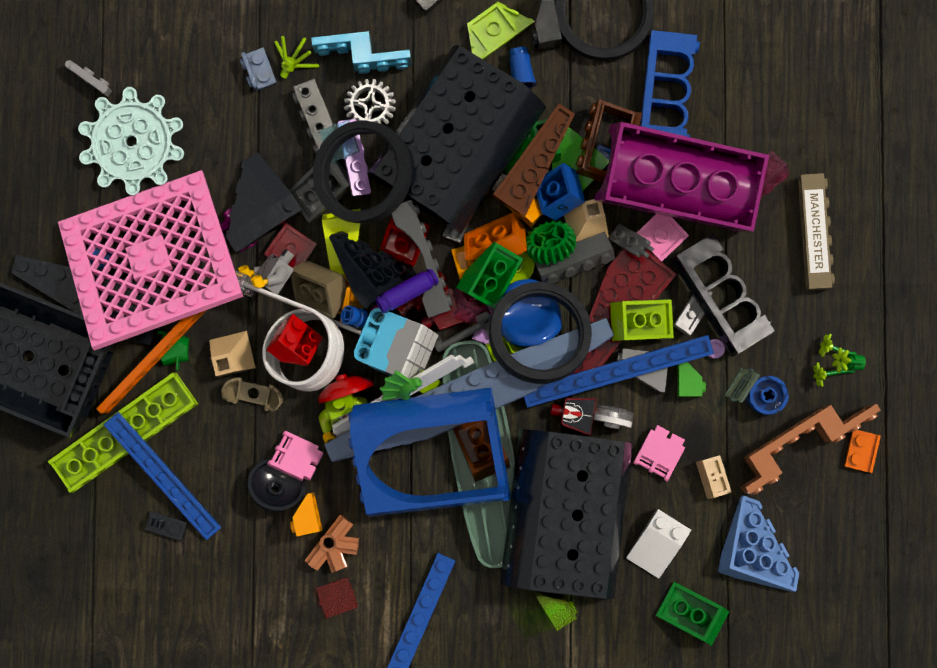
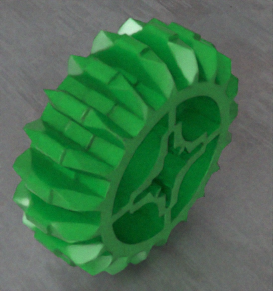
[526,220,576,266]

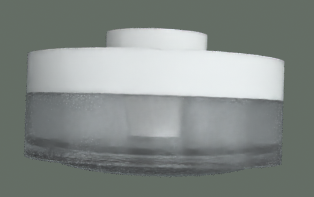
[593,405,634,429]

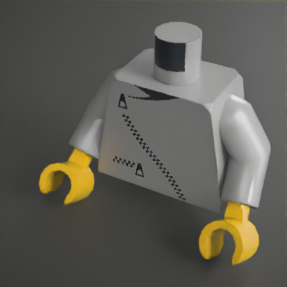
[238,249,295,295]

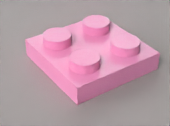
[637,214,689,262]

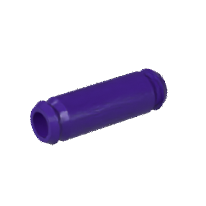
[376,269,439,313]

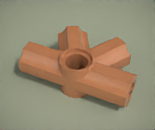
[305,514,359,573]

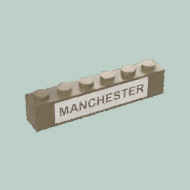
[798,173,835,291]

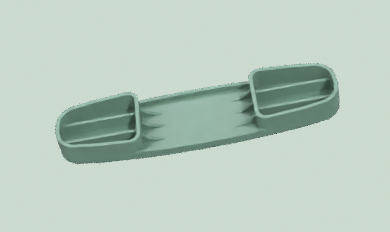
[443,341,515,568]

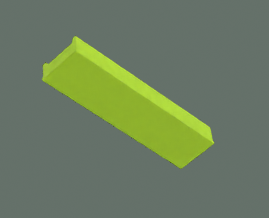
[48,373,198,493]

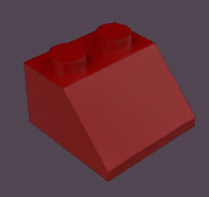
[380,218,431,266]

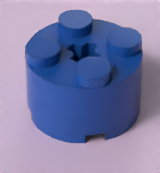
[747,376,789,415]

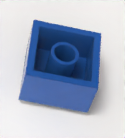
[536,163,585,221]

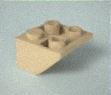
[564,199,609,242]
[209,331,256,377]

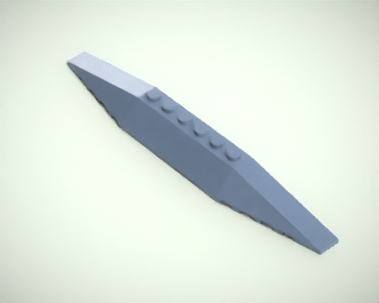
[324,318,614,462]

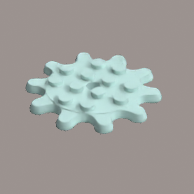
[78,87,184,195]

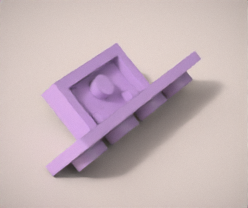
[337,119,371,196]

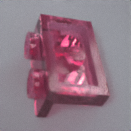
[761,151,790,197]
[452,289,492,325]

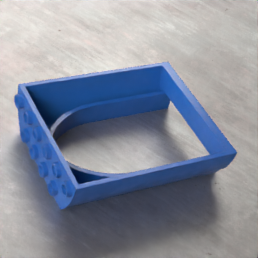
[348,387,511,517]

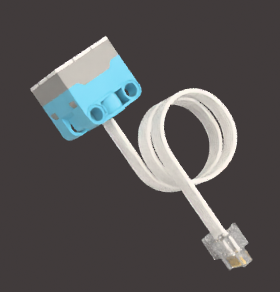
[235,270,438,391]

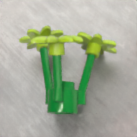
[813,334,866,387]

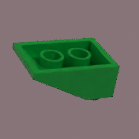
[456,242,523,309]
[656,582,729,646]

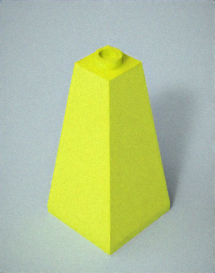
[322,209,361,275]

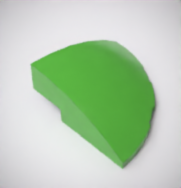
[552,127,609,192]

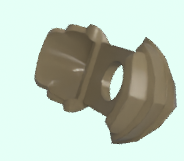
[221,378,283,412]

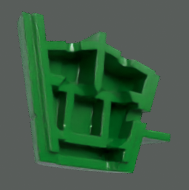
[158,330,189,371]

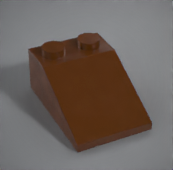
[453,420,510,482]

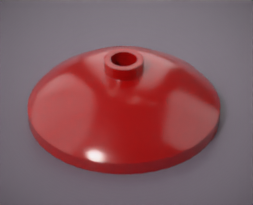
[317,374,374,403]

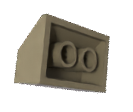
[290,260,346,318]

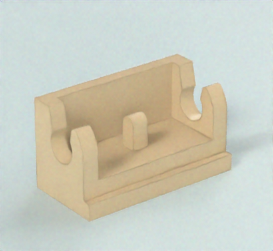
[696,455,731,499]

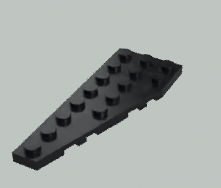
[12,255,163,345]

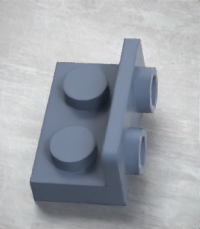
[240,47,277,92]

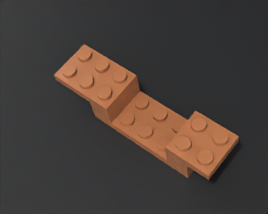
[740,404,881,495]

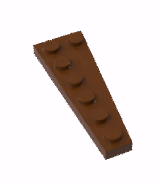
[493,103,575,218]

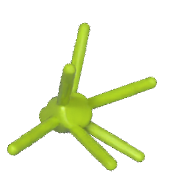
[274,36,319,78]

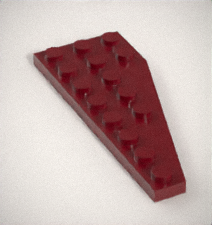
[572,249,677,374]

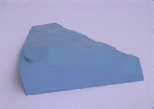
[718,495,799,592]

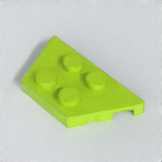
[467,2,534,60]

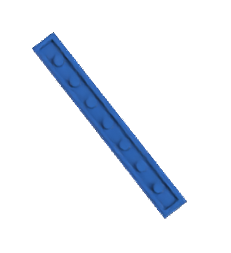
[103,411,221,540]

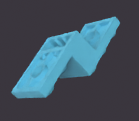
[311,31,411,74]

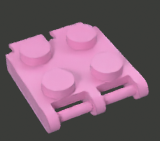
[633,425,685,481]
[267,431,323,481]

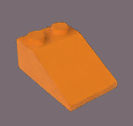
[464,212,527,260]

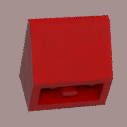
[266,314,323,366]

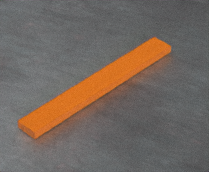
[96,310,207,413]

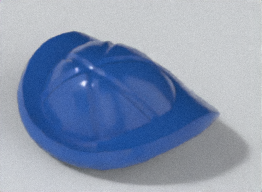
[501,279,562,346]

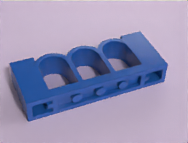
[640,30,700,137]

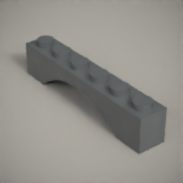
[391,200,453,318]

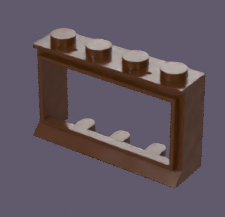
[575,98,643,183]

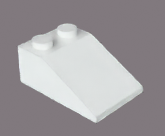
[626,509,691,578]

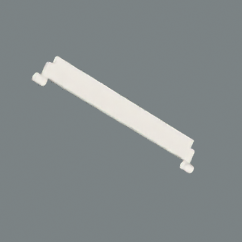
[332,354,474,438]

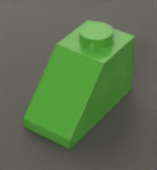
[677,362,706,397]

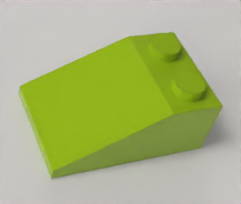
[610,300,674,341]

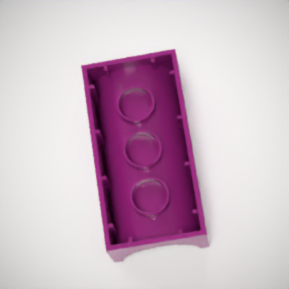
[594,122,769,232]

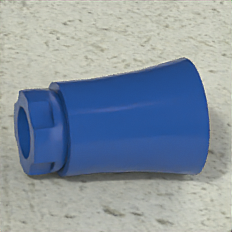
[509,47,537,89]

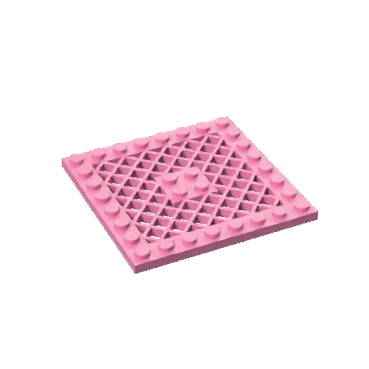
[58,170,243,351]

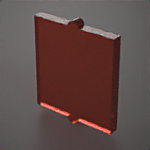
[316,577,358,618]

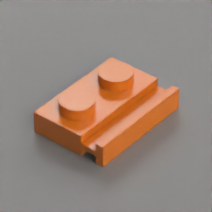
[844,430,881,473]

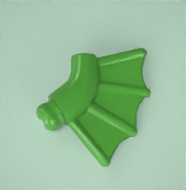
[380,370,422,400]

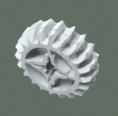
[344,79,396,124]

